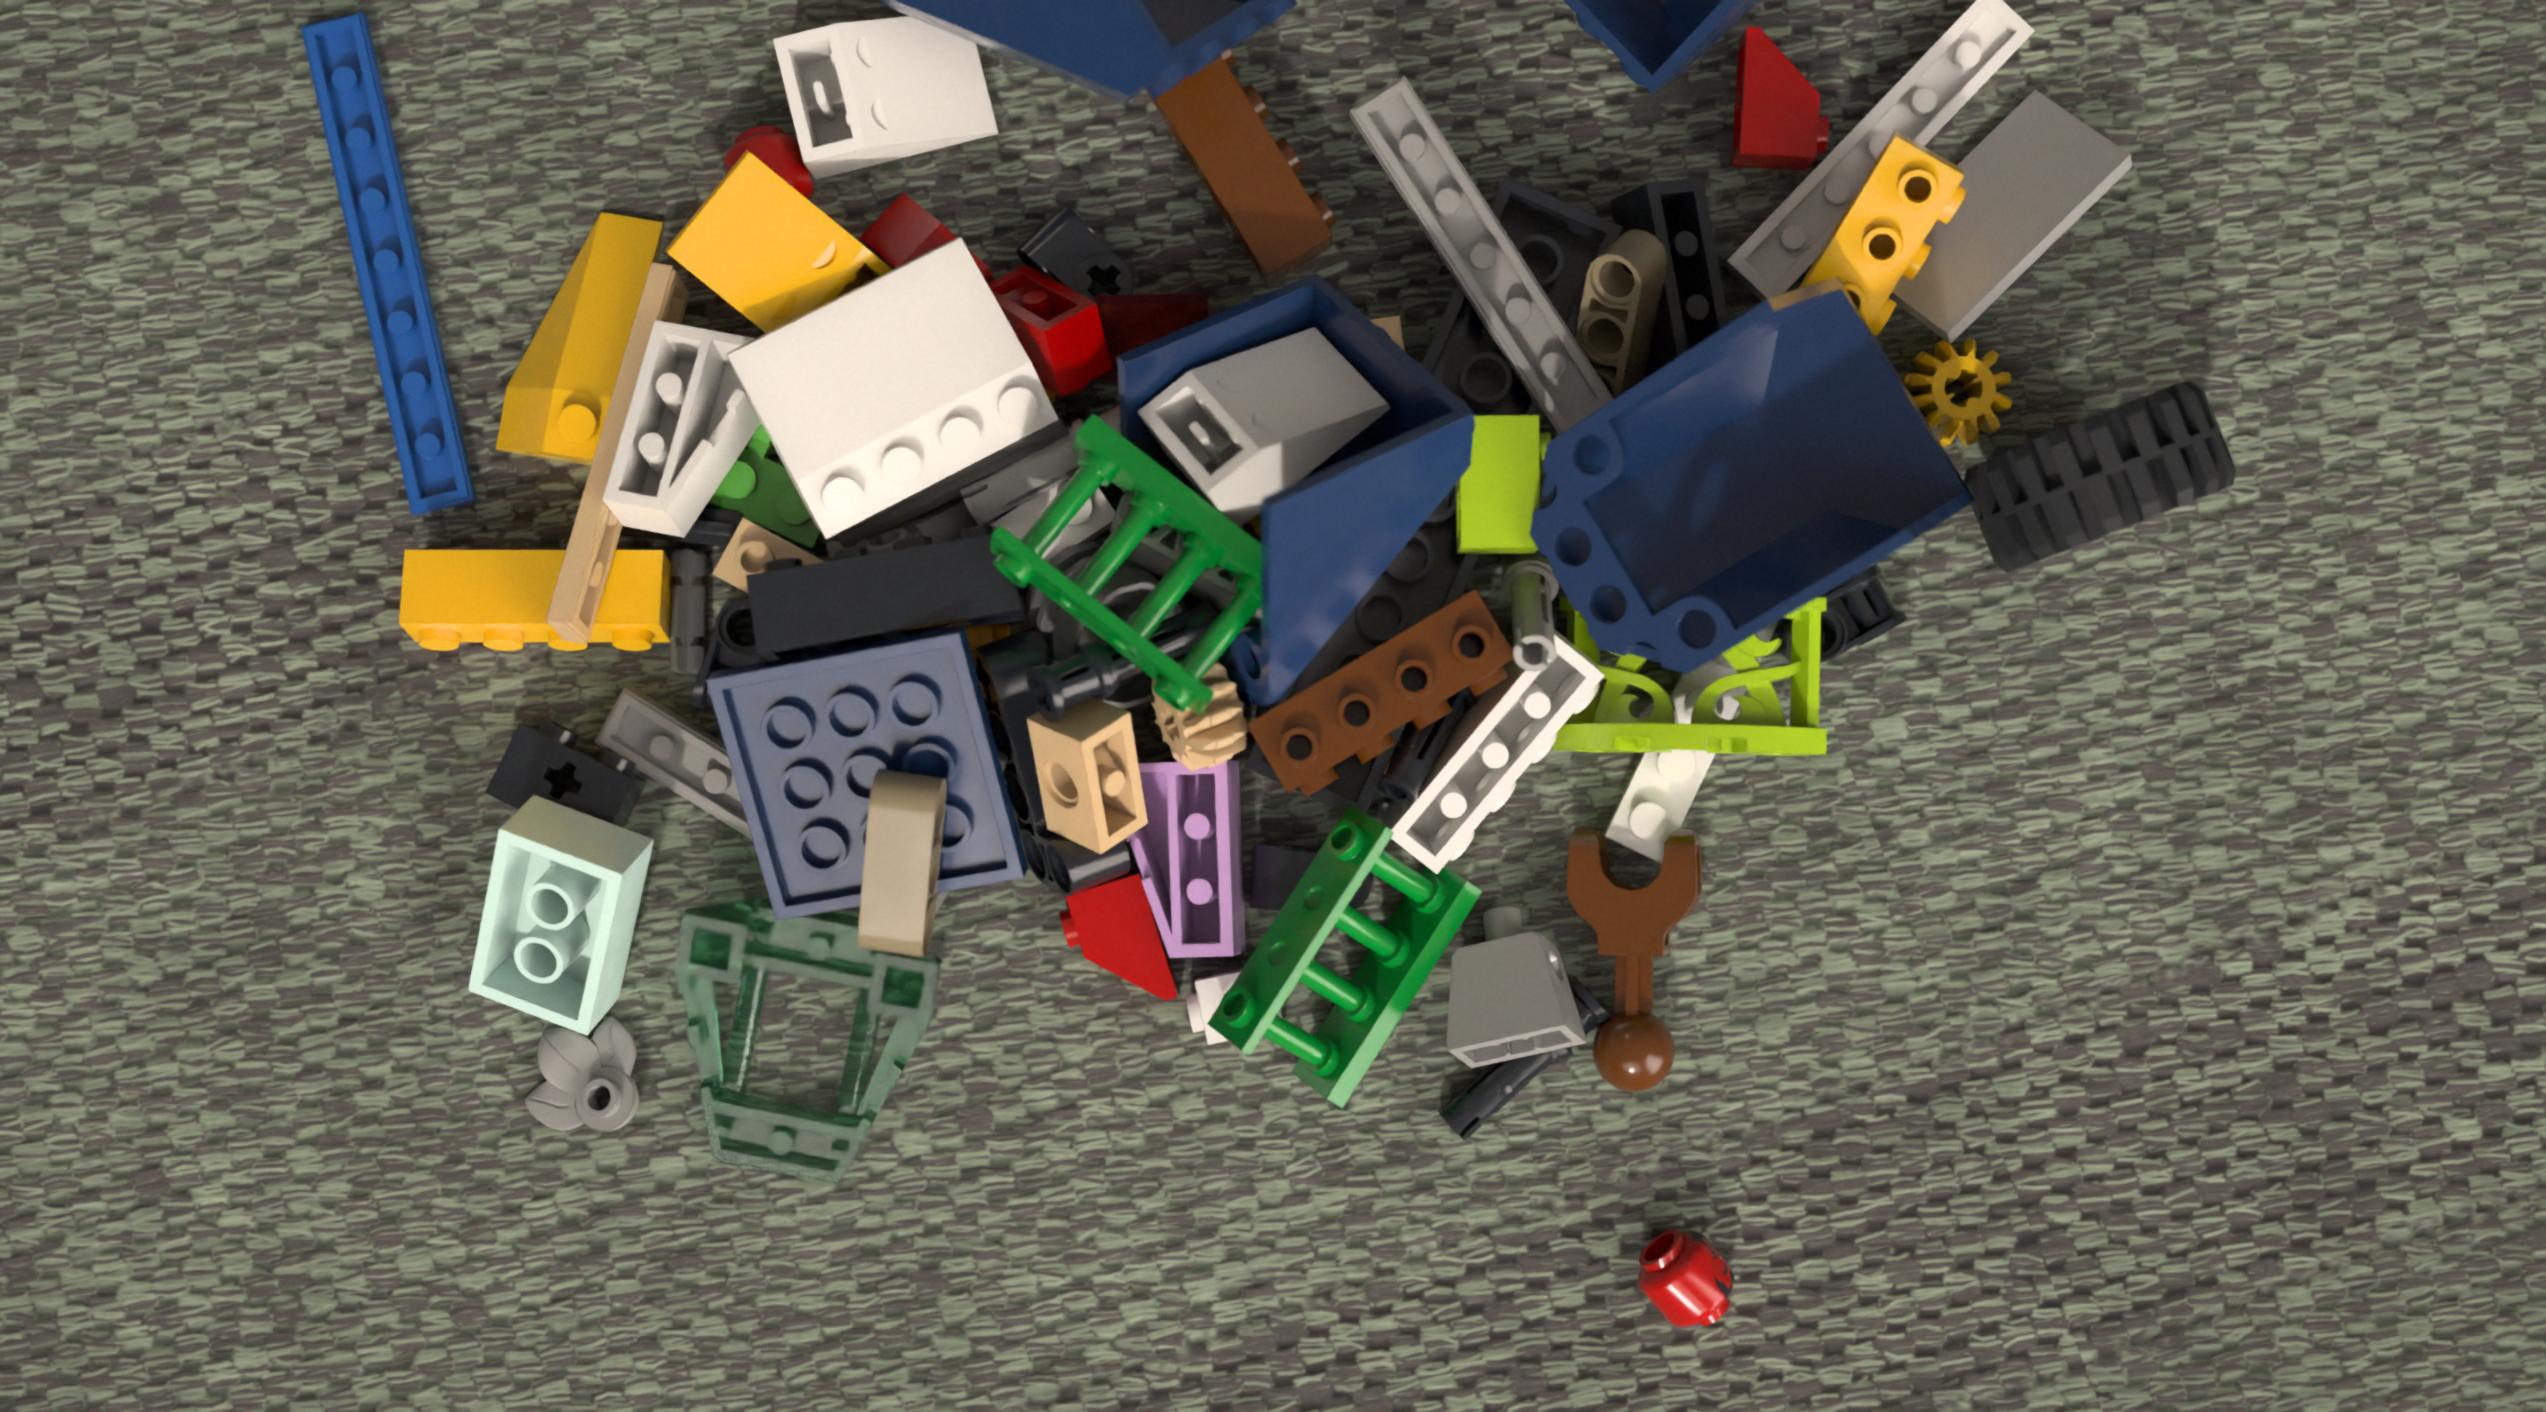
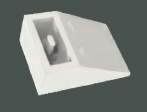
[773,16,999,180]
[1137,327,1390,528]

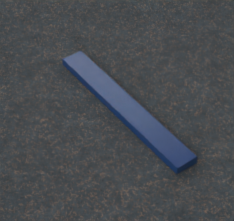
[301,11,478,516]

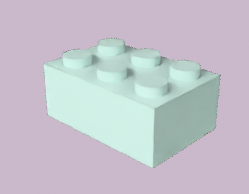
[468,795,654,1036]

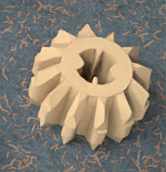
[1150,660,1248,771]

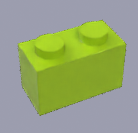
[1456,415,1551,554]

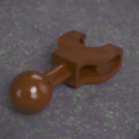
[1566,827,1702,1092]

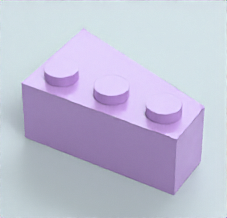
[1126,760,1246,958]

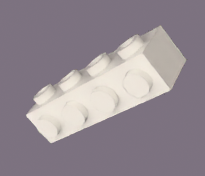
[1380,629,1605,874]

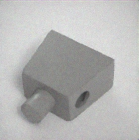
[1447,907,1586,1068]

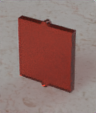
[1094,293,1209,381]

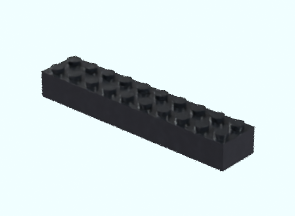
[1244,176,1623,814]

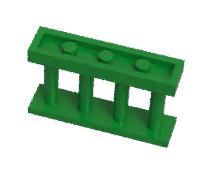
[990,414,1262,716]
[1207,804,1483,1108]

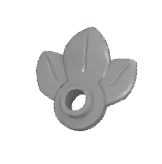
[525,1016,639,1132]

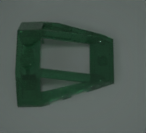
[675,899,942,1184]

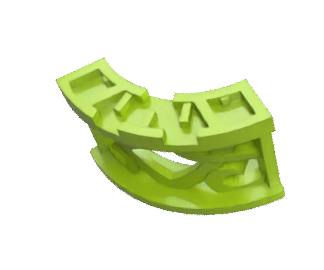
[1553,597,1827,756]

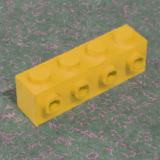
[1798,130,1967,336]
[399,550,674,651]

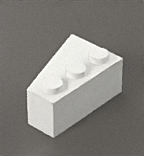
[602,320,762,538]

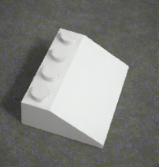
[726,237,1059,539]

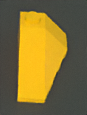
[496,212,665,465]

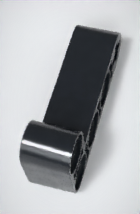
[971,627,1130,896]

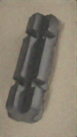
[670,549,708,674]

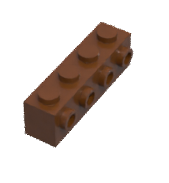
[1145,48,1336,287]
[1247,589,1514,798]

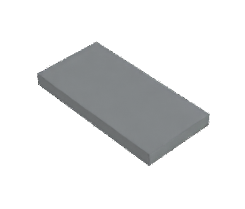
[1888,90,2132,344]

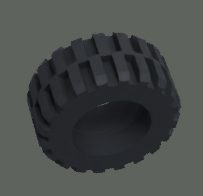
[1964,380,2236,572]

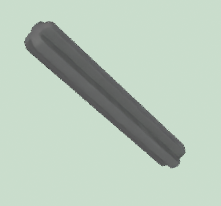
[835,414,1069,548]

